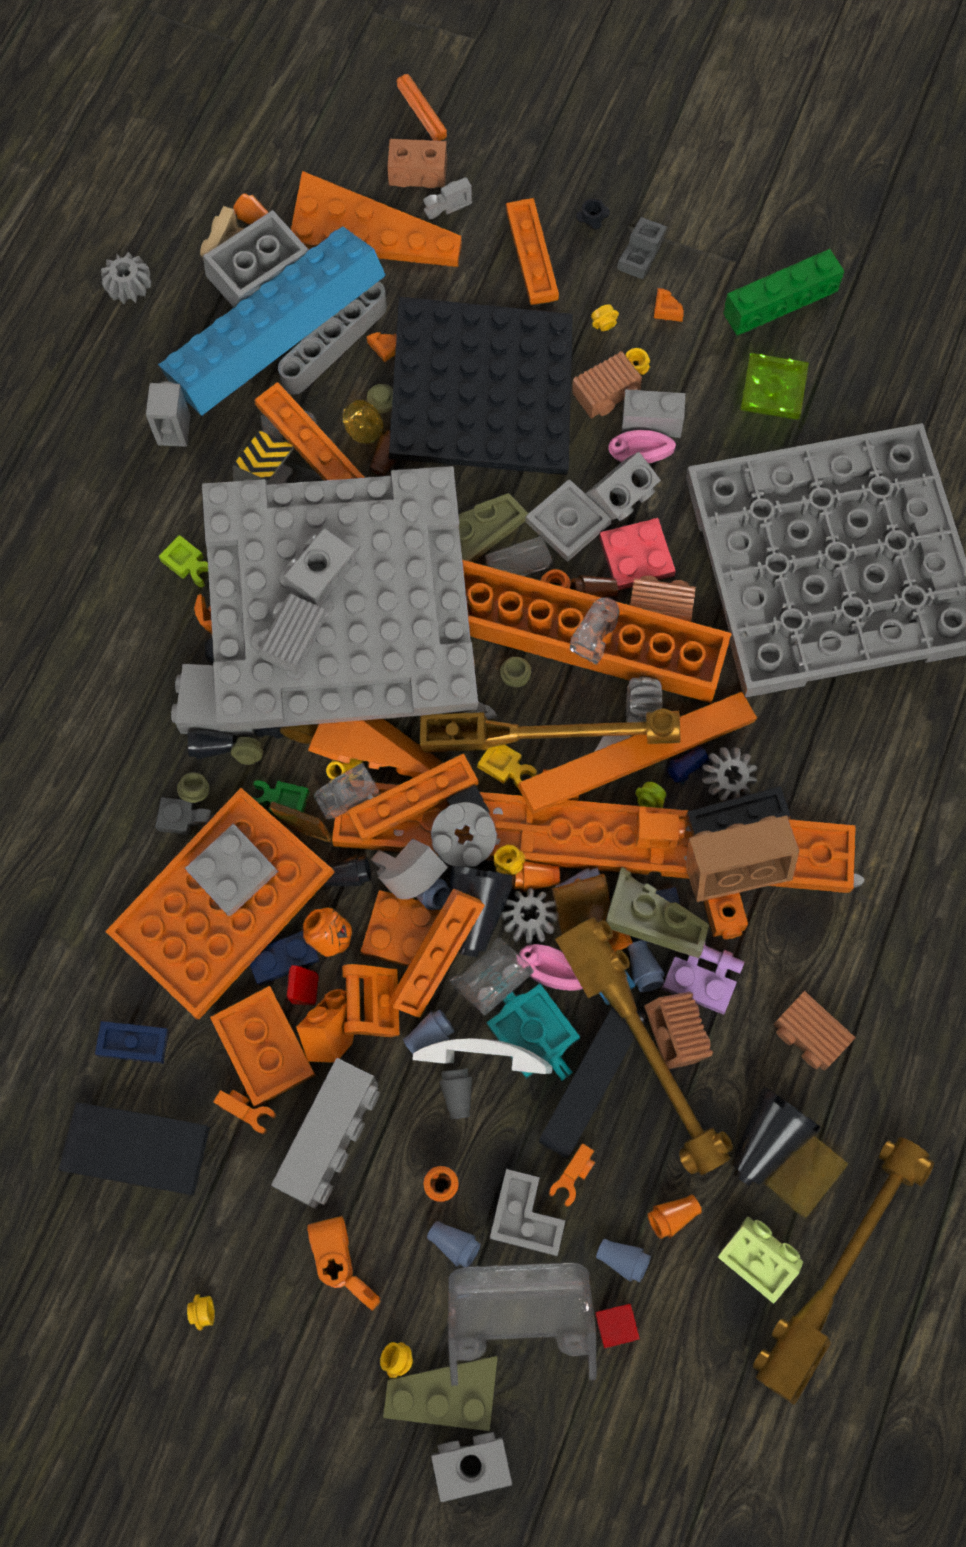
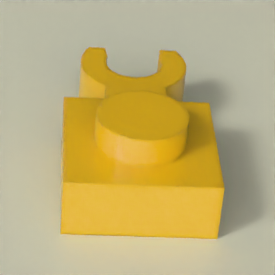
[478,744,537,789]

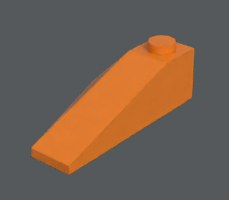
[308,719,444,777]

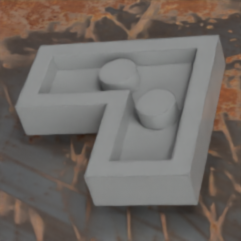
[490,1169,565,1256]

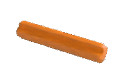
[397,74,447,141]

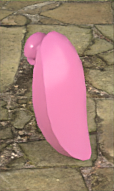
[608,430,676,464]
[518,944,583,991]

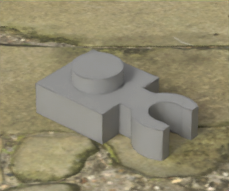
[423,177,472,219]

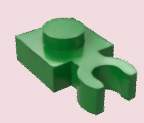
[252,780,310,821]

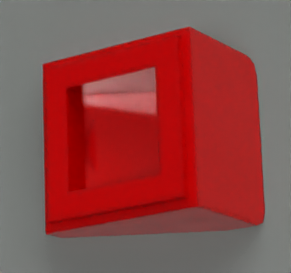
[287,965,319,1006]
[595,1304,640,1348]

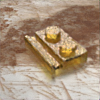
[765,1137,848,1218]

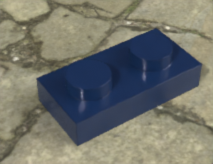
[250,931,320,986]
[95,1021,169,1064]

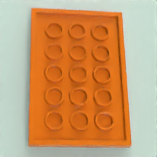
[105,788,335,1019]

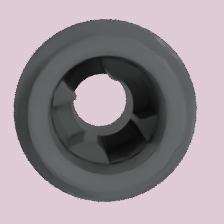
[439,1068,472,1119]

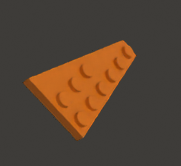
[291,171,462,267]

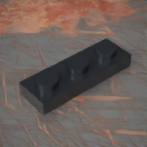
[686,786,791,836]

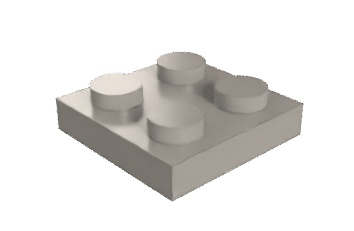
[525,479,612,562]
[185,824,279,917]

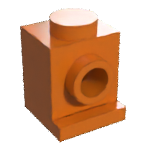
[636,806,685,849]
[704,892,748,939]

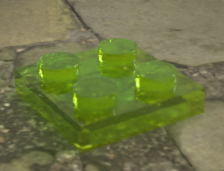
[740,353,809,420]

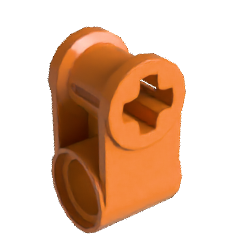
[307,1216,353,1288]

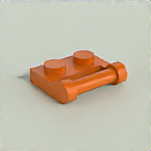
[342,964,400,1037]

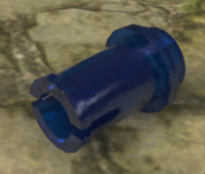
[667,746,709,783]

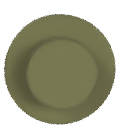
[367,384,393,413]
[500,657,531,687]
[231,737,263,765]
[177,773,209,803]

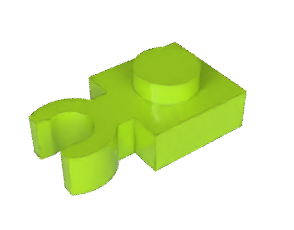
[159,535,208,588]

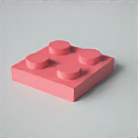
[599,518,676,590]

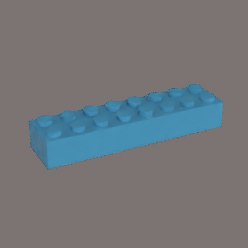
[159,226,386,416]

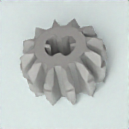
[101,252,151,304]
[626,676,663,722]
[702,747,757,801]
[502,888,558,945]

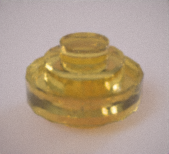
[343,400,383,444]

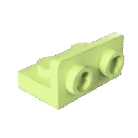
[718,1217,803,1304]

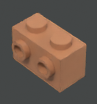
[387,139,447,188]

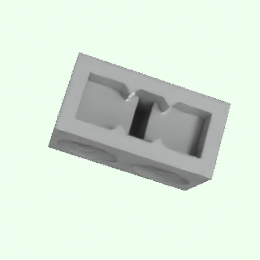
[585,452,661,521]

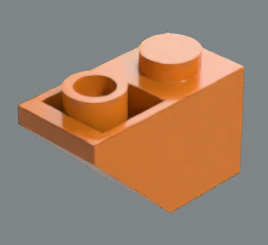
[296,989,354,1063]

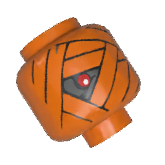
[303,907,352,957]

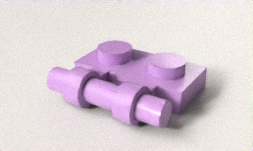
[662,942,745,1015]

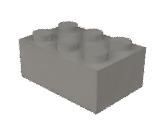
[203,210,308,307]

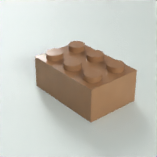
[686,816,799,902]

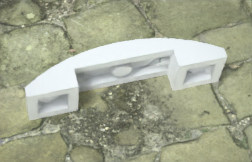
[413,1039,553,1074]

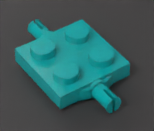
[486,981,580,1081]

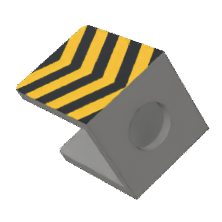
[233,431,293,485]

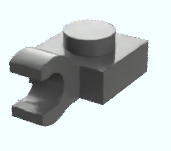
[155,797,214,835]

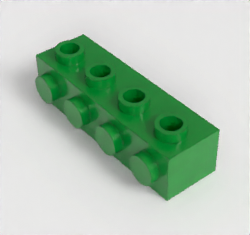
[723,249,844,336]

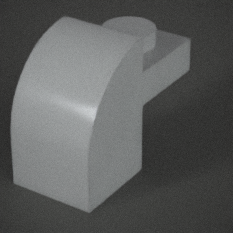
[371,839,448,899]

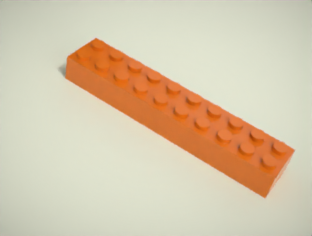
[462,560,732,703]

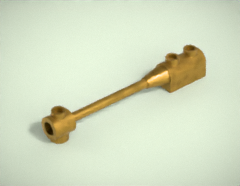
[420,708,680,752]
[555,917,733,1175]
[753,1137,934,1405]

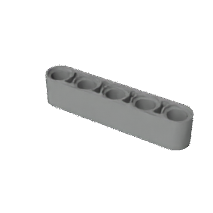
[278,281,387,394]

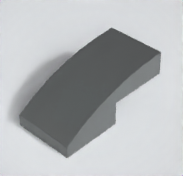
[617,217,667,279]

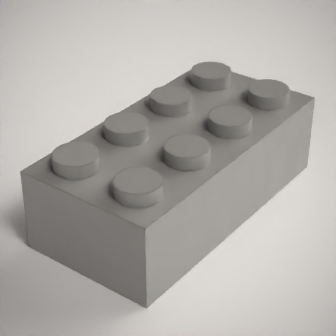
[271,1058,380,1209]

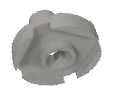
[431,802,497,867]

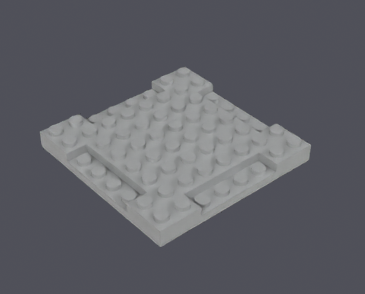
[686,423,966,697]
[202,466,478,732]

